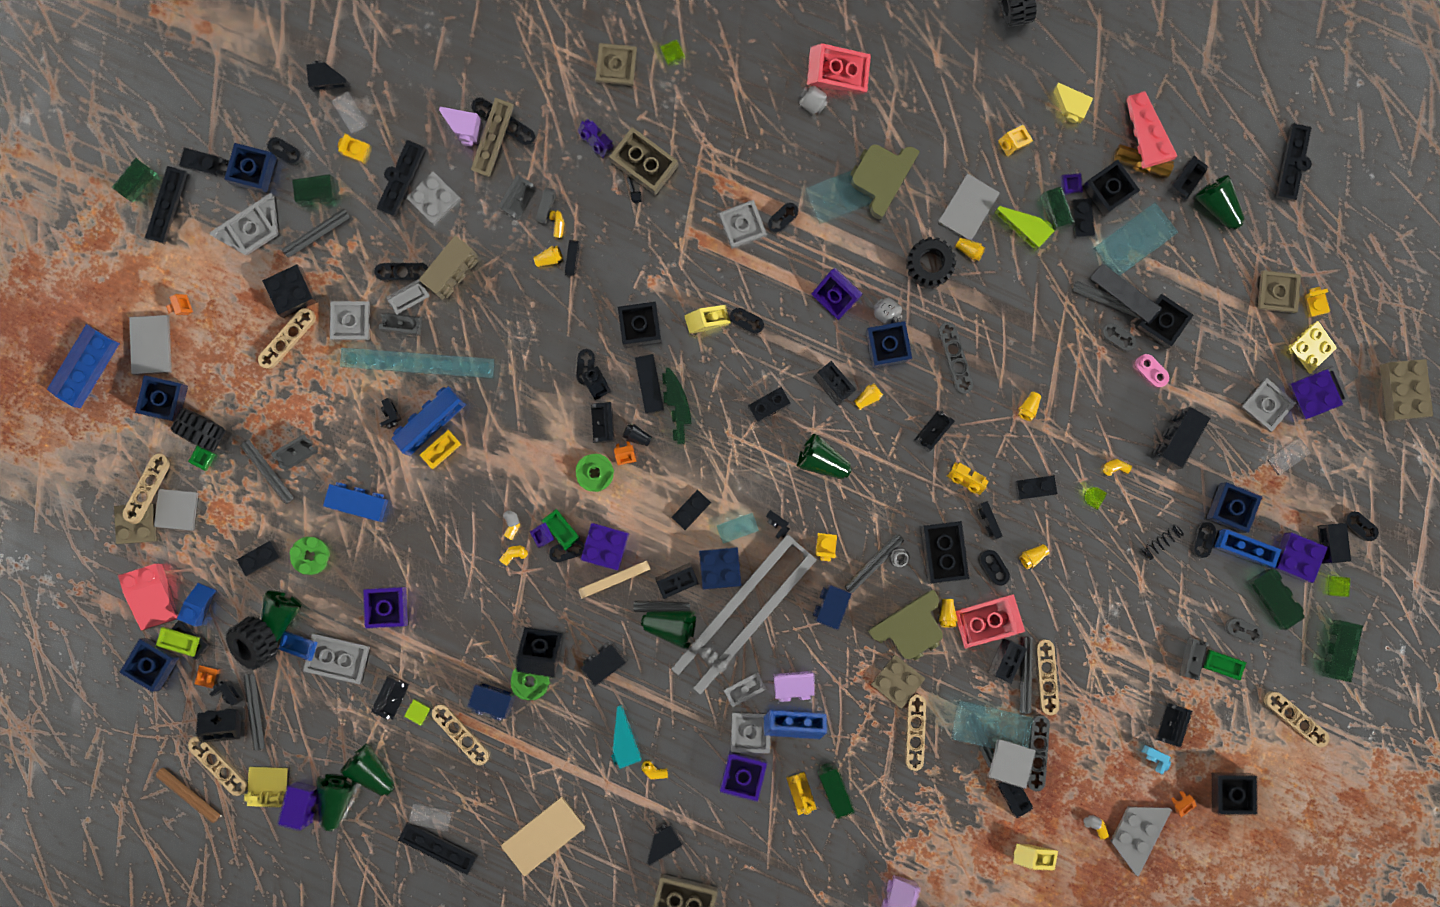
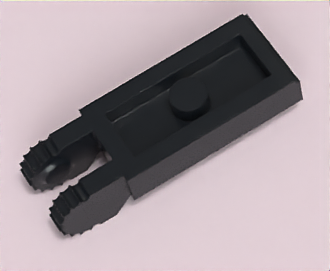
[179,147,229,177]

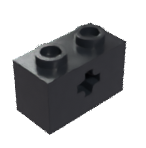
[747,387,791,424]
[196,708,242,743]

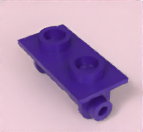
[577,119,614,158]

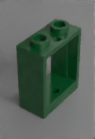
[817,762,855,819]

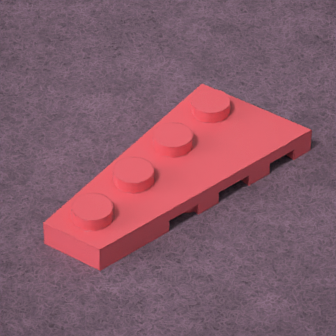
[1126,92,1177,169]

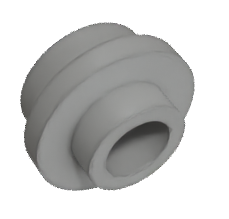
[890,548,910,567]

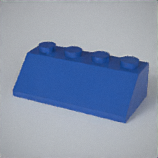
[47,324,120,409]
[391,386,466,456]

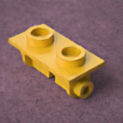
[947,462,989,495]
[787,772,817,815]

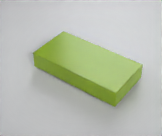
[156,627,200,657]

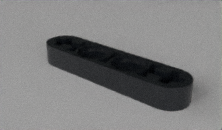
[471,98,536,147]

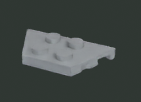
[210,193,278,256]
[1111,806,1172,877]

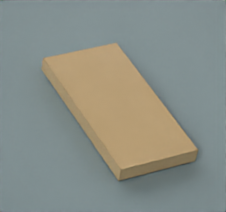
[501,797,586,877]

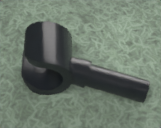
[627,177,642,203]

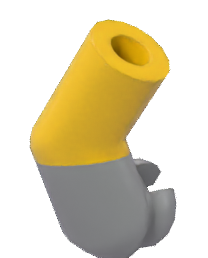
[503,510,520,540]
[1083,815,1109,840]

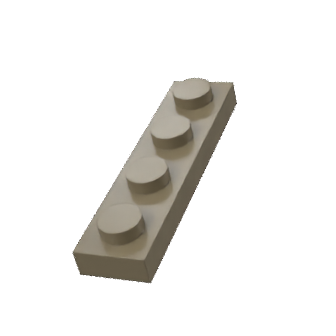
[471,97,515,177]

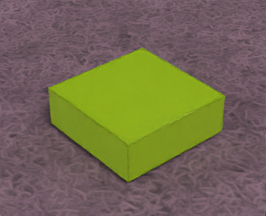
[404,699,431,726]

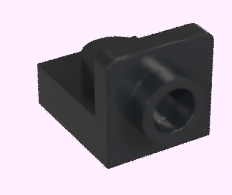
[581,366,612,400]
[379,398,402,429]
[766,510,790,539]
[209,681,243,706]

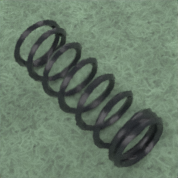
[1142,524,1184,560]

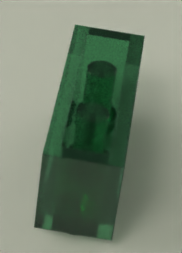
[1248,569,1305,630]
[1321,620,1363,683]

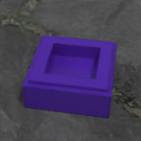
[1061,173,1083,195]
[530,523,554,548]

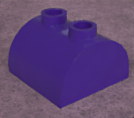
[811,268,863,320]

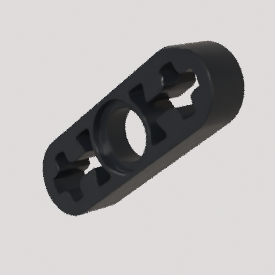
[374,263,429,282]

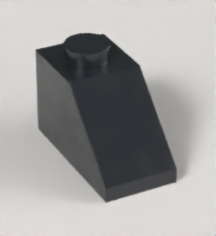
[306,61,350,92]
[647,822,683,866]

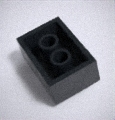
[1153,406,1210,470]
[921,521,969,584]

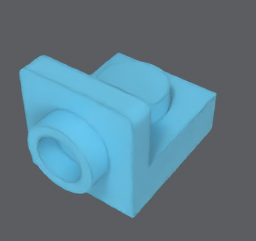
[1142,745,1171,775]

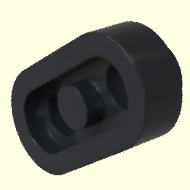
[979,550,1010,586]

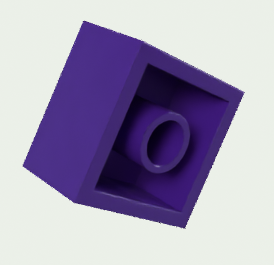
[1289,369,1344,420]
[581,523,629,571]
[1271,532,1328,583]
[363,587,408,628]
[720,751,767,802]
[278,781,318,831]

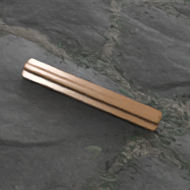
[155,768,220,823]

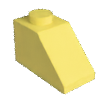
[1054,83,1093,123]
[684,305,731,334]
[1013,844,1058,870]

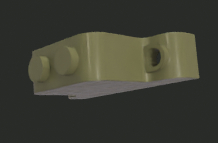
[850,145,920,221]
[867,589,943,661]

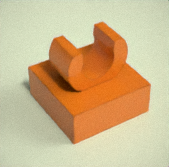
[166,294,193,315]
[614,441,636,465]
[194,665,220,689]
[1171,791,1196,818]

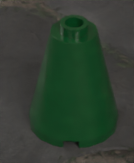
[1195,175,1245,230]
[796,433,852,480]
[260,590,302,642]
[641,611,696,649]
[340,743,394,796]
[316,774,356,831]

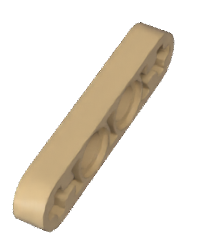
[258,308,316,369]
[123,454,170,524]
[578,561,651,599]
[1036,639,1059,715]
[1264,691,1329,747]
[905,694,926,771]
[432,704,490,765]
[188,736,248,796]

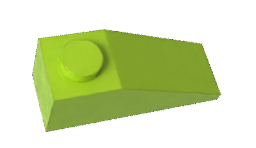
[994,206,1054,251]

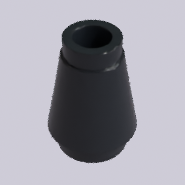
[622,423,652,446]

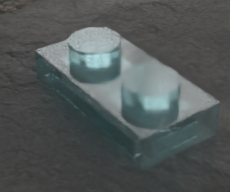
[717,513,759,544]

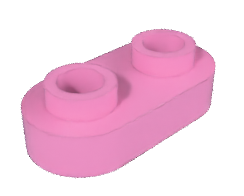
[1135,354,1169,388]

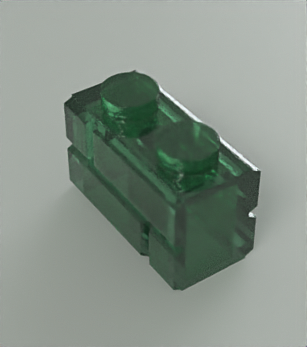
[112,157,156,203]
[292,174,337,207]
[1040,186,1074,232]

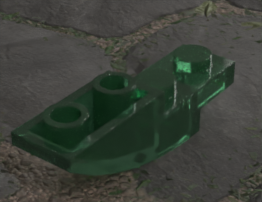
[662,368,692,445]

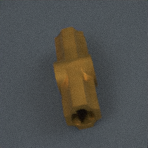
[1114,144,1174,178]

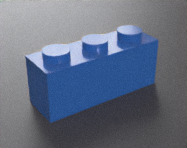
[323,482,388,522]
[1214,529,1282,568]
[764,710,827,739]

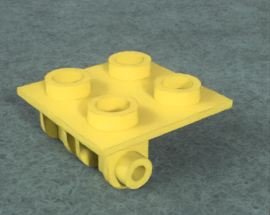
[1287,321,1337,374]
[244,767,288,807]

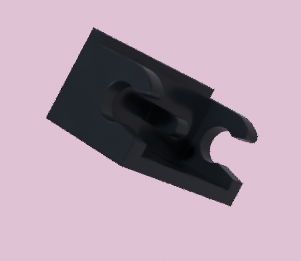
[1168,156,1208,202]
[813,361,856,406]
[591,402,615,443]
[914,411,955,452]
[1318,523,1351,564]
[655,563,699,599]
[988,638,1027,684]
[371,675,410,720]
[1156,703,1193,748]
[996,780,1033,819]

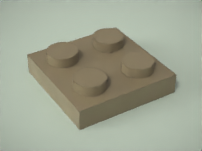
[595,43,637,86]
[1258,270,1301,313]
[114,503,157,544]
[871,654,925,709]

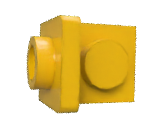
[998,125,1033,156]
[337,134,370,163]
[1304,287,1330,318]
[815,533,837,561]

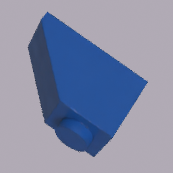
[177,583,216,626]

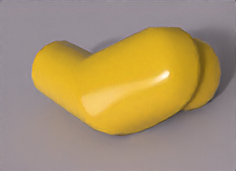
[1103,459,1132,476]
[641,760,668,780]

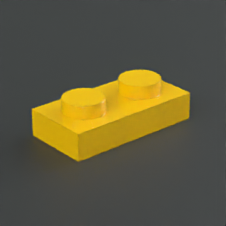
[420,430,462,470]

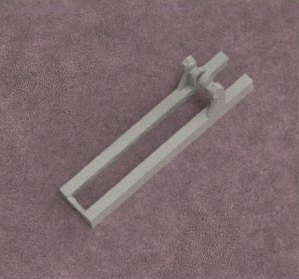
[671,534,817,695]

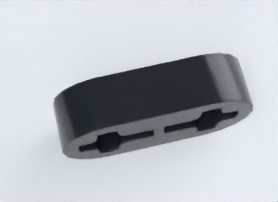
[267,137,302,166]
[767,203,798,234]
[565,240,580,277]
[730,308,764,335]
[576,349,595,386]
[1343,511,1379,541]
[1192,522,1216,558]
[549,540,585,563]

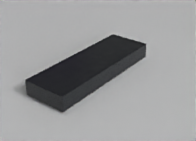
[635,354,664,414]

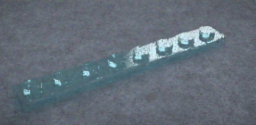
[340,348,495,379]

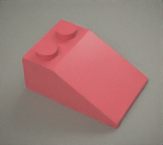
[807,43,871,92]
[118,564,178,631]
[956,594,1025,649]

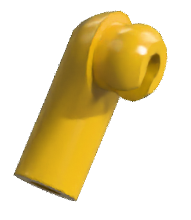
[549,210,564,238]
[499,545,528,566]

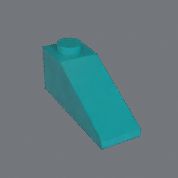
[611,704,642,769]

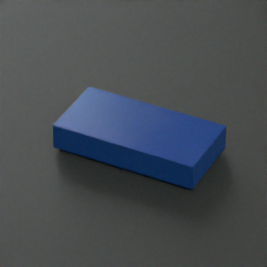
[278,631,318,661]

